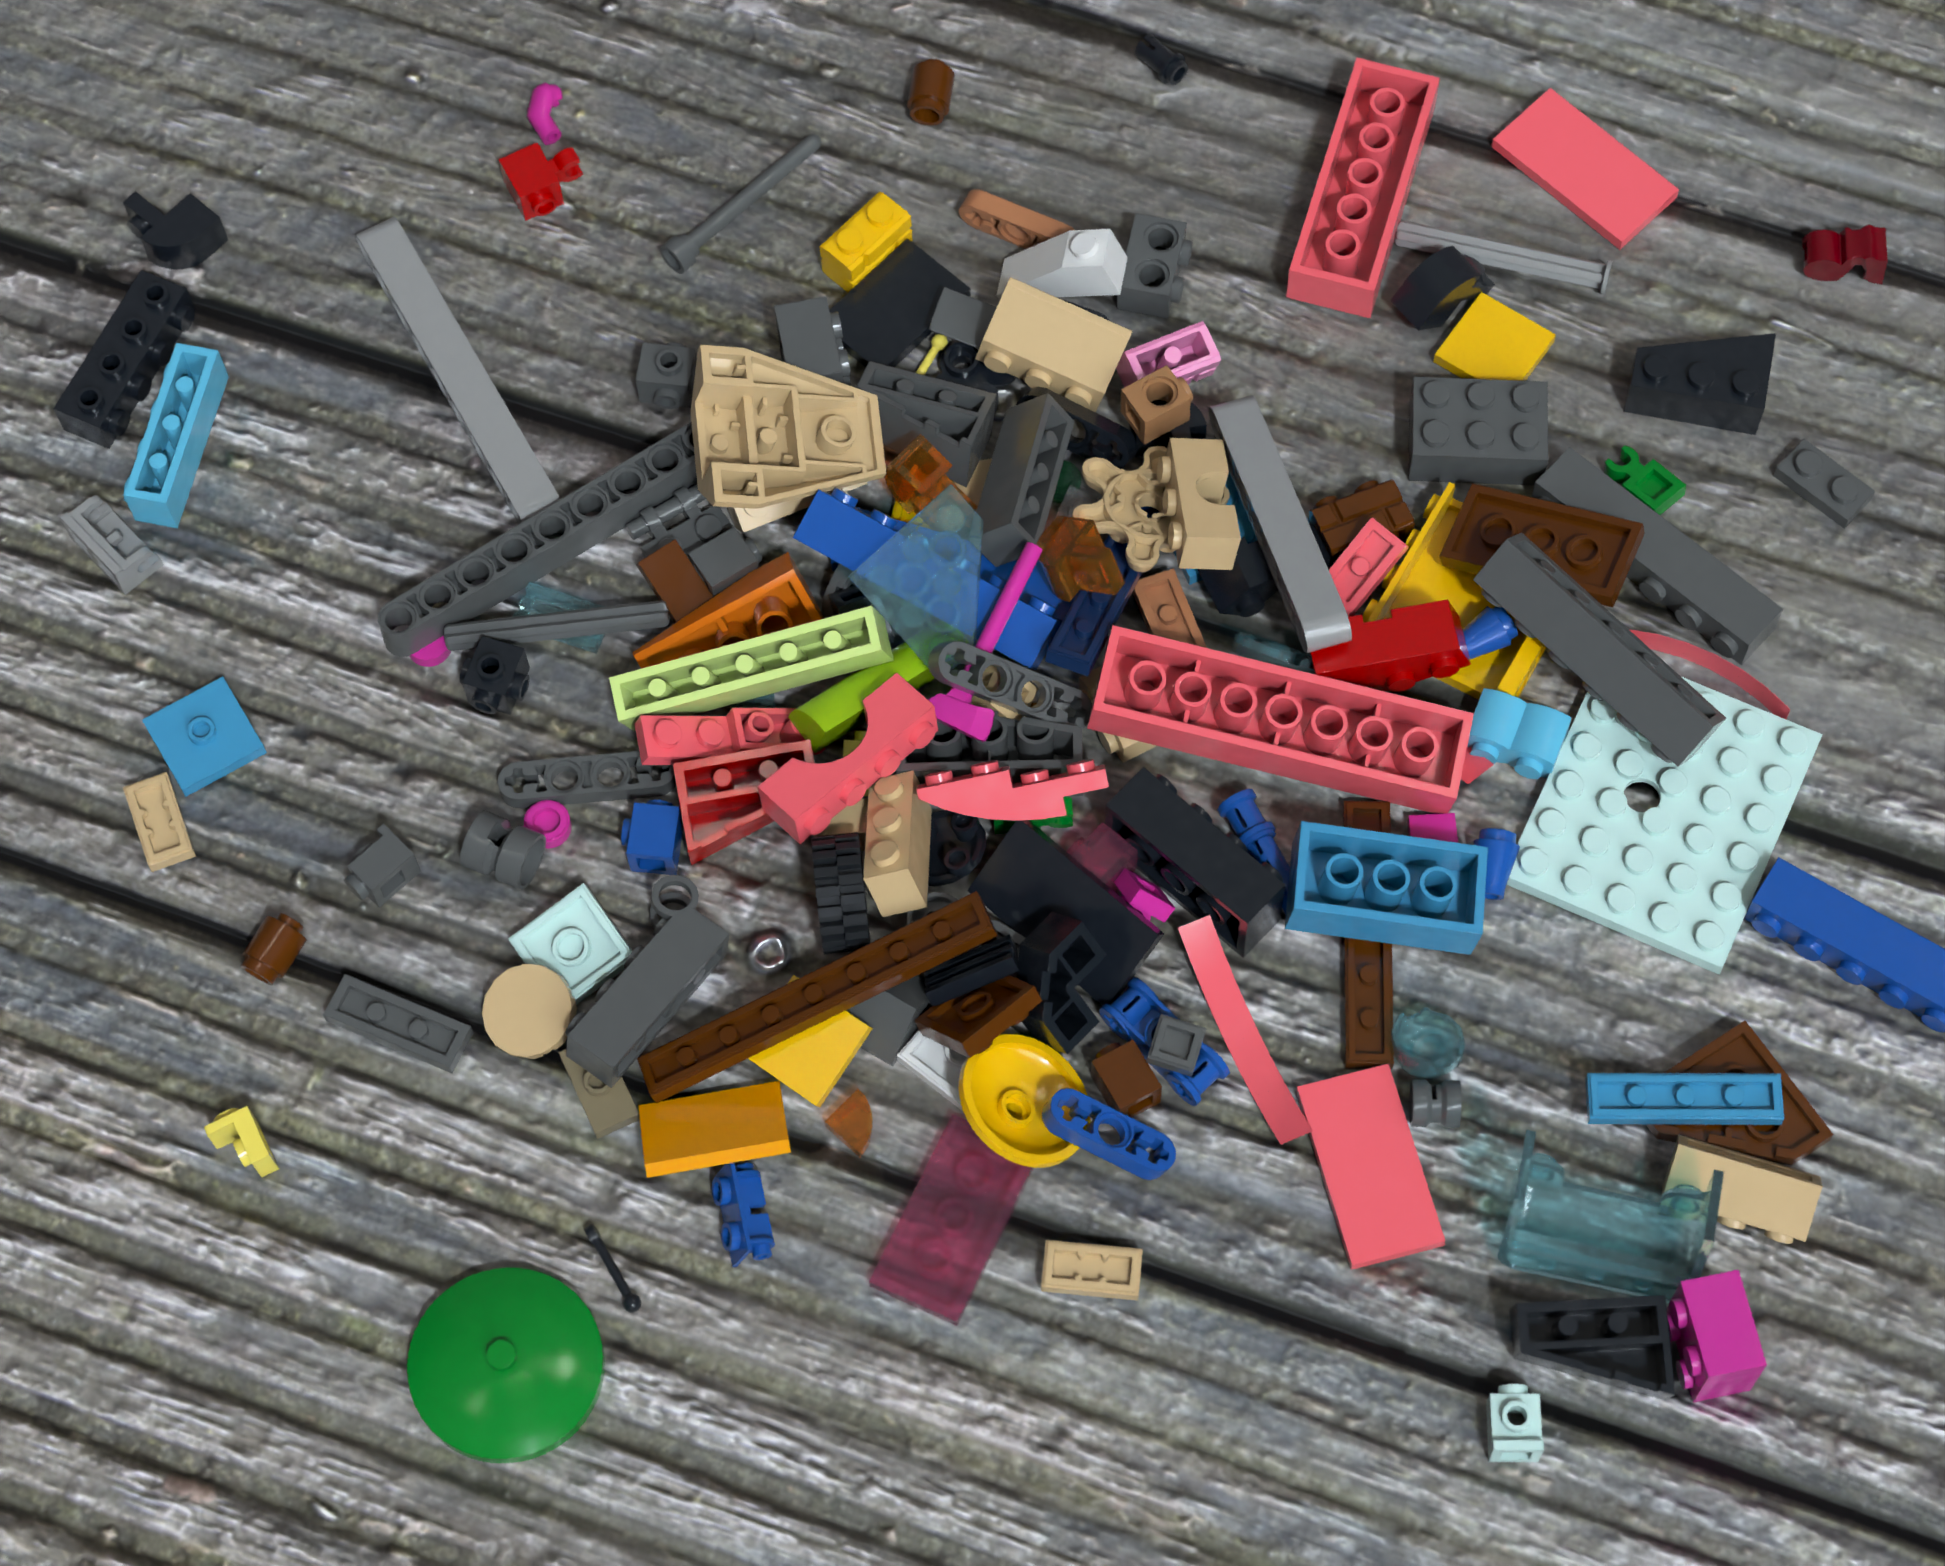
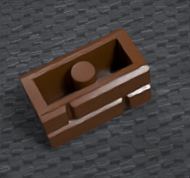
[1308,479,1415,563]

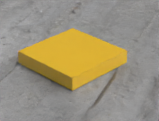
[1433,292,1556,381]
[748,975,873,1107]

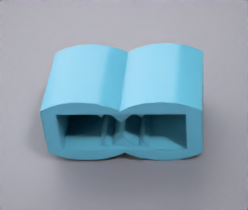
[1467,688,1571,779]

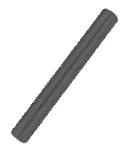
[444,600,669,651]

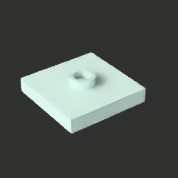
[508,883,632,1005]

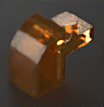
[884,434,978,535]
[1037,516,1125,602]

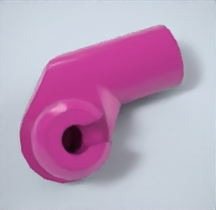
[526,82,563,145]

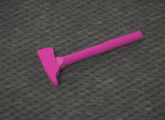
[927,542,1043,742]

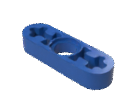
[1042,1088,1176,1180]

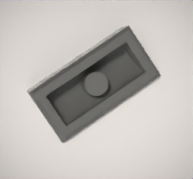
[928,287,997,349]

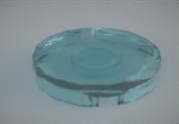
[1231,632,1316,675]

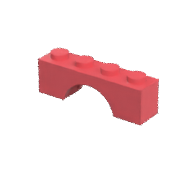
[757,673,938,844]

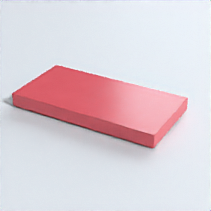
[1491,88,1679,250]
[1296,1063,1446,1270]

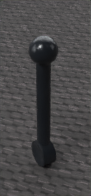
[584,1224,641,1313]

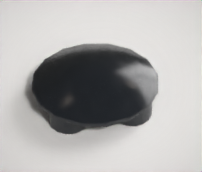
[928,810,987,887]

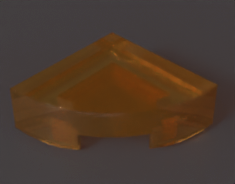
[825,1089,873,1158]

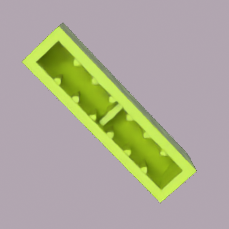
[788,621,970,753]

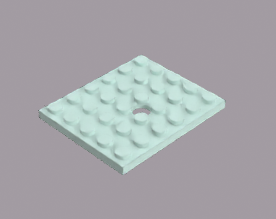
[1507,677,1823,975]

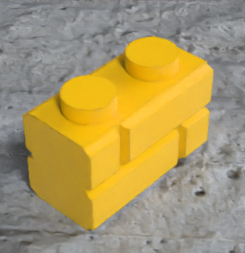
[819,191,913,292]

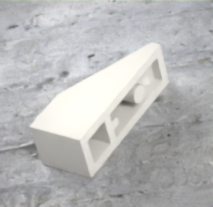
[997,229,1128,300]

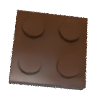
[914,975,1042,1058]

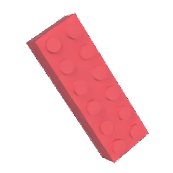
[1286,58,1440,318]

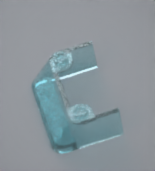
[1498,1130,1724,1303]

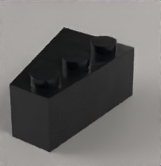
[1624,333,1776,435]
[1509,1295,1675,1400]

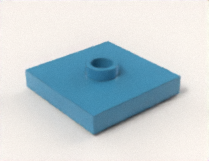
[142,676,267,797]

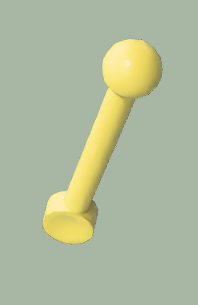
[916,334,948,375]

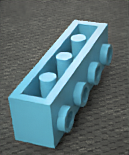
[123,343,229,529]

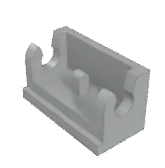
[60,495,164,595]

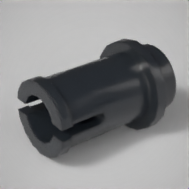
[1135,34,1188,85]

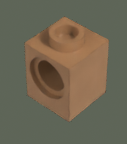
[1121,365,1193,445]

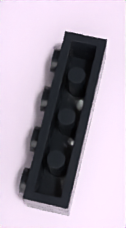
[53,270,196,449]

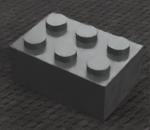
[1408,377,1548,485]

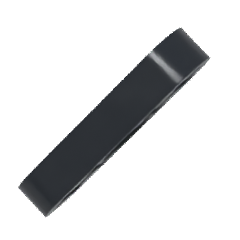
[1016,387,1138,469]

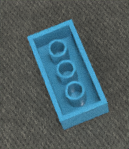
[1285,821,1488,955]

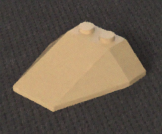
[691,345,886,509]

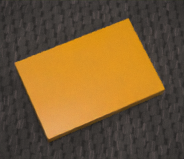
[638,1081,791,1177]

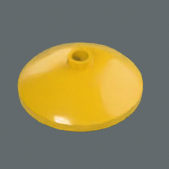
[958,1034,1091,1168]

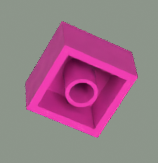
[1667,1269,1767,1403]

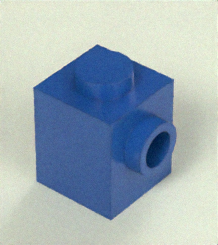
[621,800,684,875]

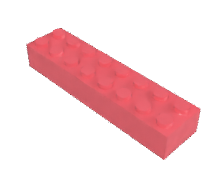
[1087,625,1474,814]

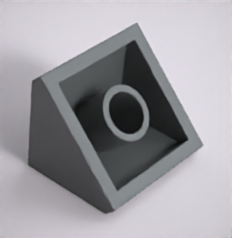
[847,951,932,1067]

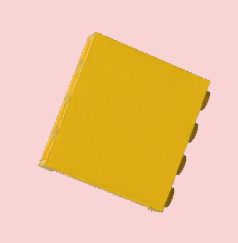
[1362,482,1547,700]

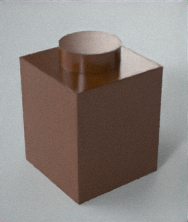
[1091,1040,1162,1118]

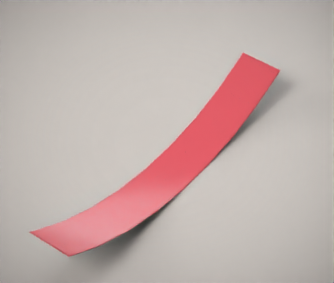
[1629,629,1790,719]
[1178,915,1313,1145]

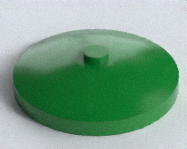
[407,1268,605,1464]

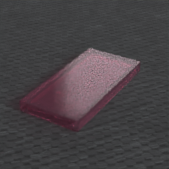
[869,1114,1034,1326]

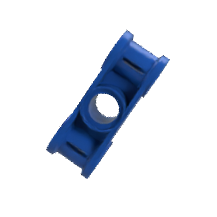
[1099,977,1230,1106]

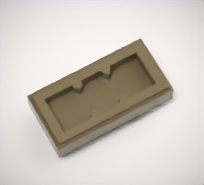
[558,1049,640,1139]

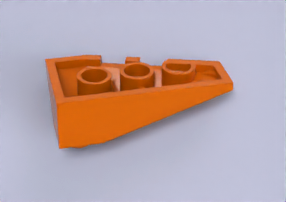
[633,552,824,669]

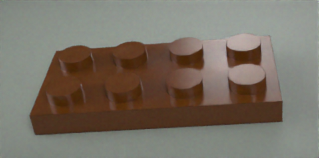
[1440,483,1645,607]

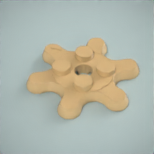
[1072,446,1230,572]

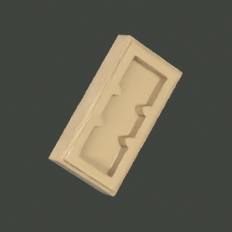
[123,772,196,872]
[1041,1240,1143,1301]

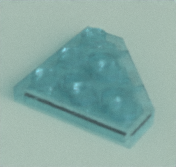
[848,484,984,670]

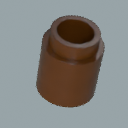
[907,59,955,126]
[240,913,307,986]

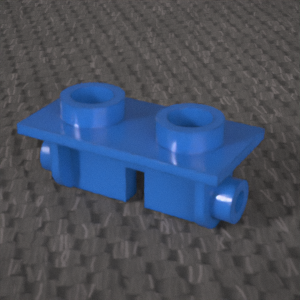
[712,1163,775,1267]

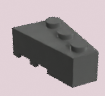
[856,361,997,488]

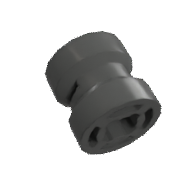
[1409,1079,1462,1128]

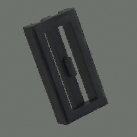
[925,934,1019,1006]

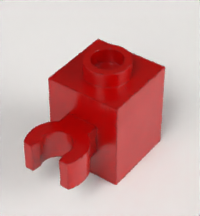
[498,142,583,221]

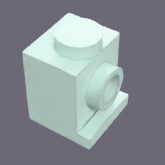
[1486,1384,1544,1462]

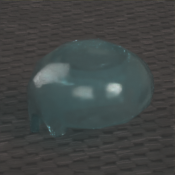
[1391,1007,1466,1079]

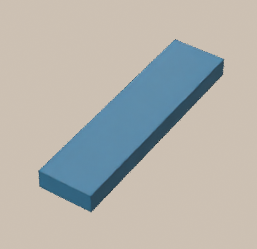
[1585,1073,1784,1125]

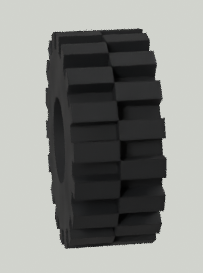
[811,832,870,954]

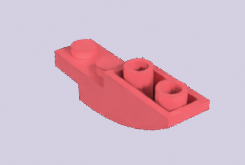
[634,708,825,765]
[916,759,1109,821]

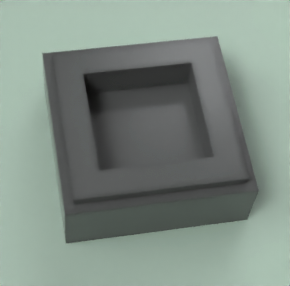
[1146,1014,1207,1077]

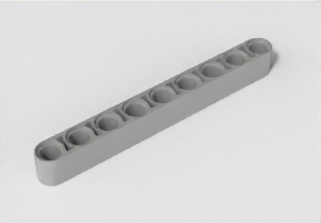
[355,216,561,524]

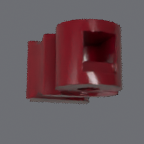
[1802,224,1888,285]

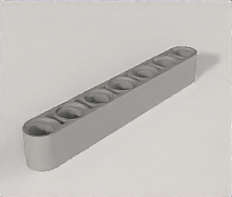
[1209,395,1352,653]

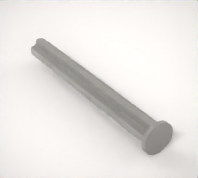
[1395,221,1613,295]

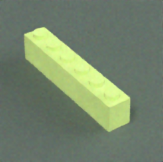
[609,606,894,731]

